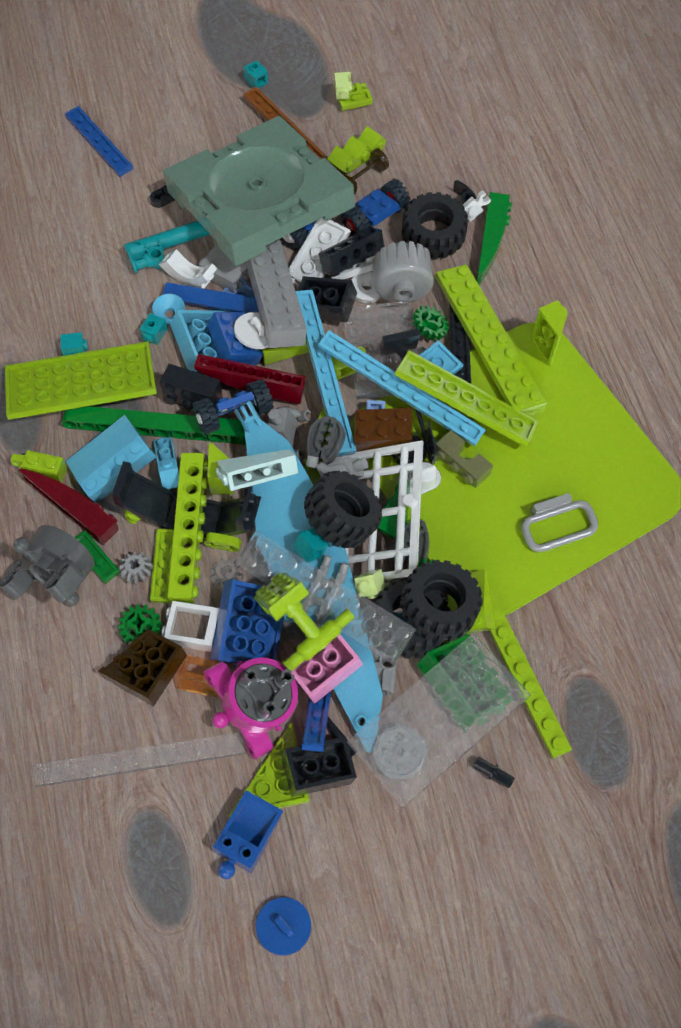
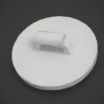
[234,312,269,349]

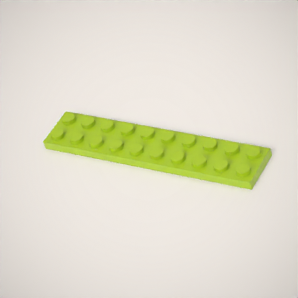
[435,264,547,413]

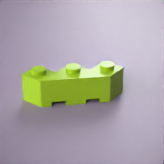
[327,126,387,174]

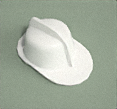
[397,462,441,494]

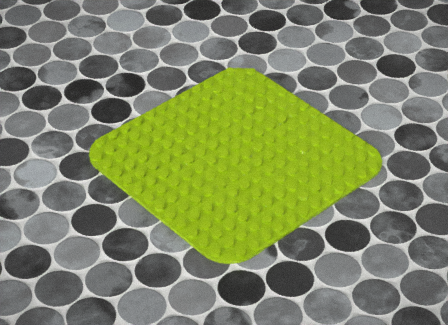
[350,323,681,616]

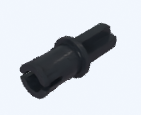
[473,756,515,788]

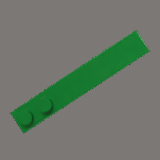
[477,192,512,285]

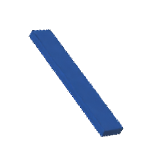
[65,106,133,177]
[162,282,259,313]

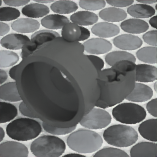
[0,525,95,607]

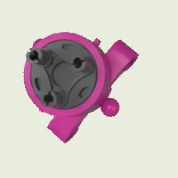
[204,658,298,760]

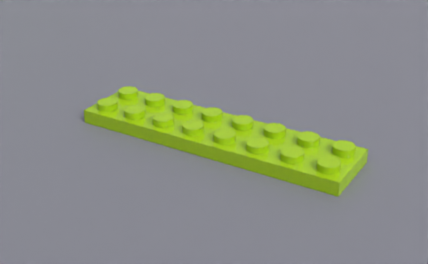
[394,350,539,447]

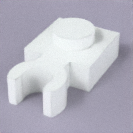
[463,190,491,222]

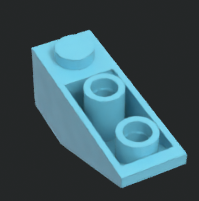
[153,437,179,489]

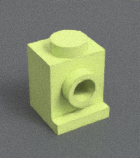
[334,72,352,99]

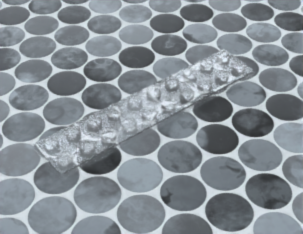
[235,530,416,665]

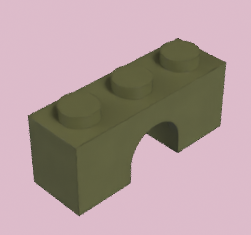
[436,430,493,488]

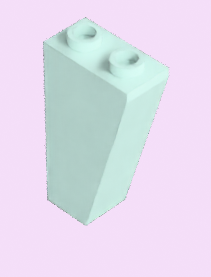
[216,449,298,491]

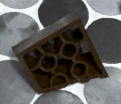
[98,629,187,706]

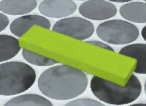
[150,529,174,603]

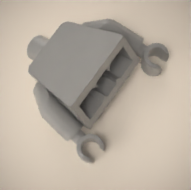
[267,406,311,461]
[306,456,368,478]

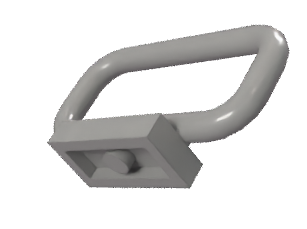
[521,493,598,552]

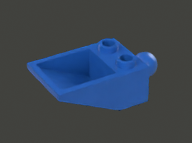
[213,790,283,880]

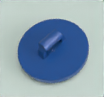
[256,897,311,956]

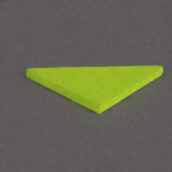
[228,723,310,818]

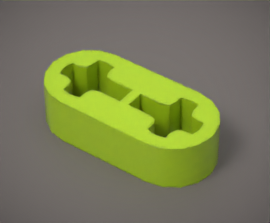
[204,532,242,552]

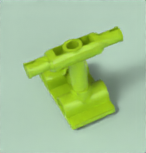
[253,572,355,672]

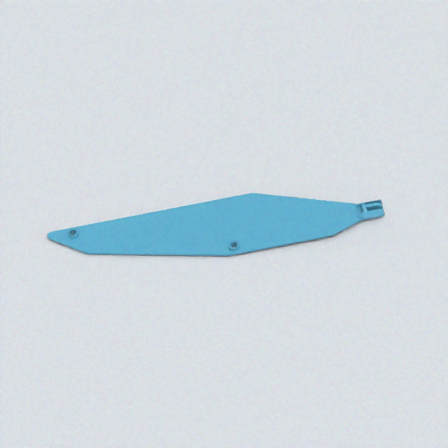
[234,401,383,753]

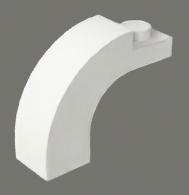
[159,249,217,289]

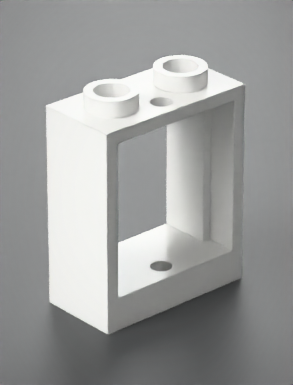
[162,601,219,652]

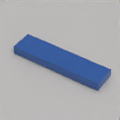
[302,691,331,752]

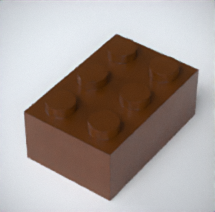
[355,407,413,452]

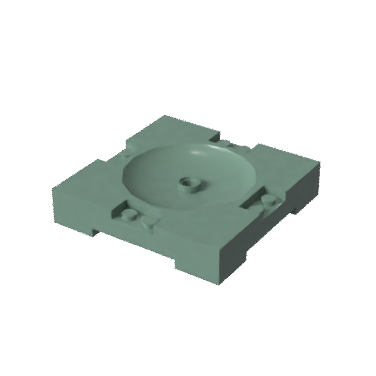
[163,116,355,266]

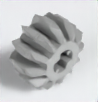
[119,550,153,585]

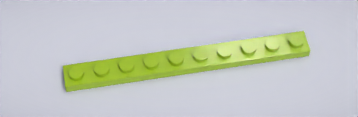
[475,569,572,759]

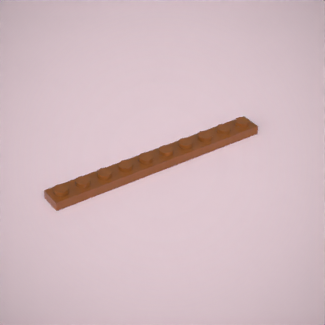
[244,87,345,175]

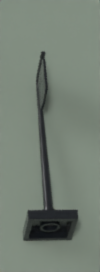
[380,329,439,465]

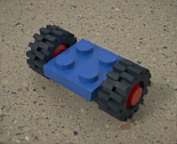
[340,178,411,236]

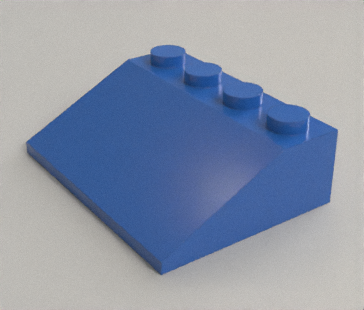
[210,579,284,665]

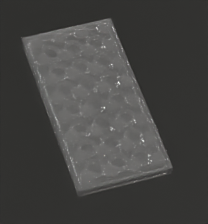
[347,633,530,809]

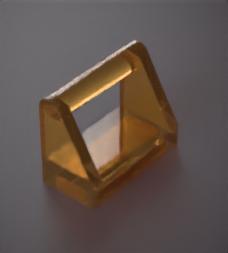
[177,655,226,698]

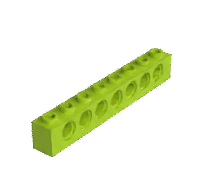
[168,453,208,604]

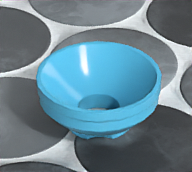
[152,294,185,324]

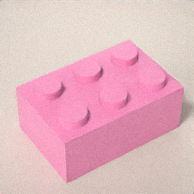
[291,635,363,704]

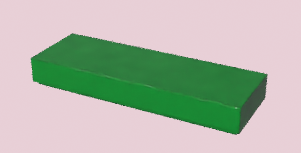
[75,530,121,584]

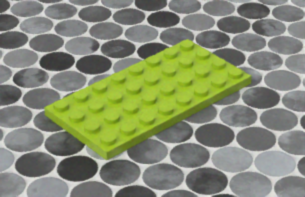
[5,341,157,420]

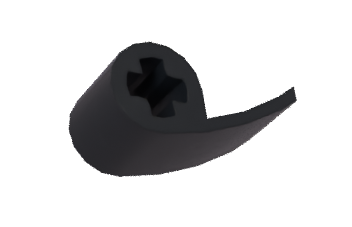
[453,180,476,205]

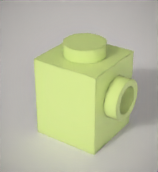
[355,569,386,599]

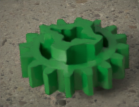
[411,305,449,341]
[118,604,162,644]

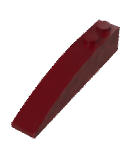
[194,354,306,404]
[19,468,119,545]

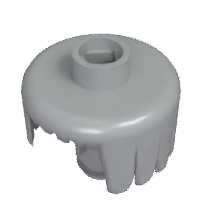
[373,241,434,303]

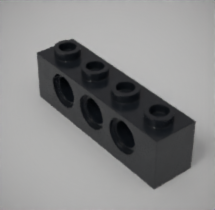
[318,227,385,276]

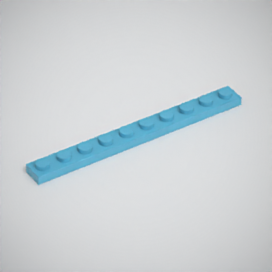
[296,290,357,456]
[318,330,486,447]

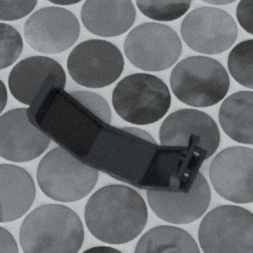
[112,461,261,538]

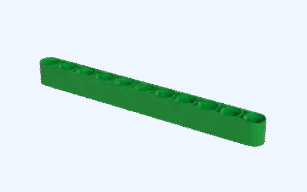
[62,406,246,445]

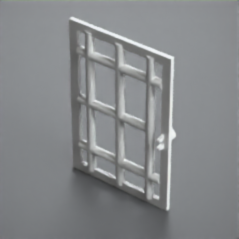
[342,441,423,584]

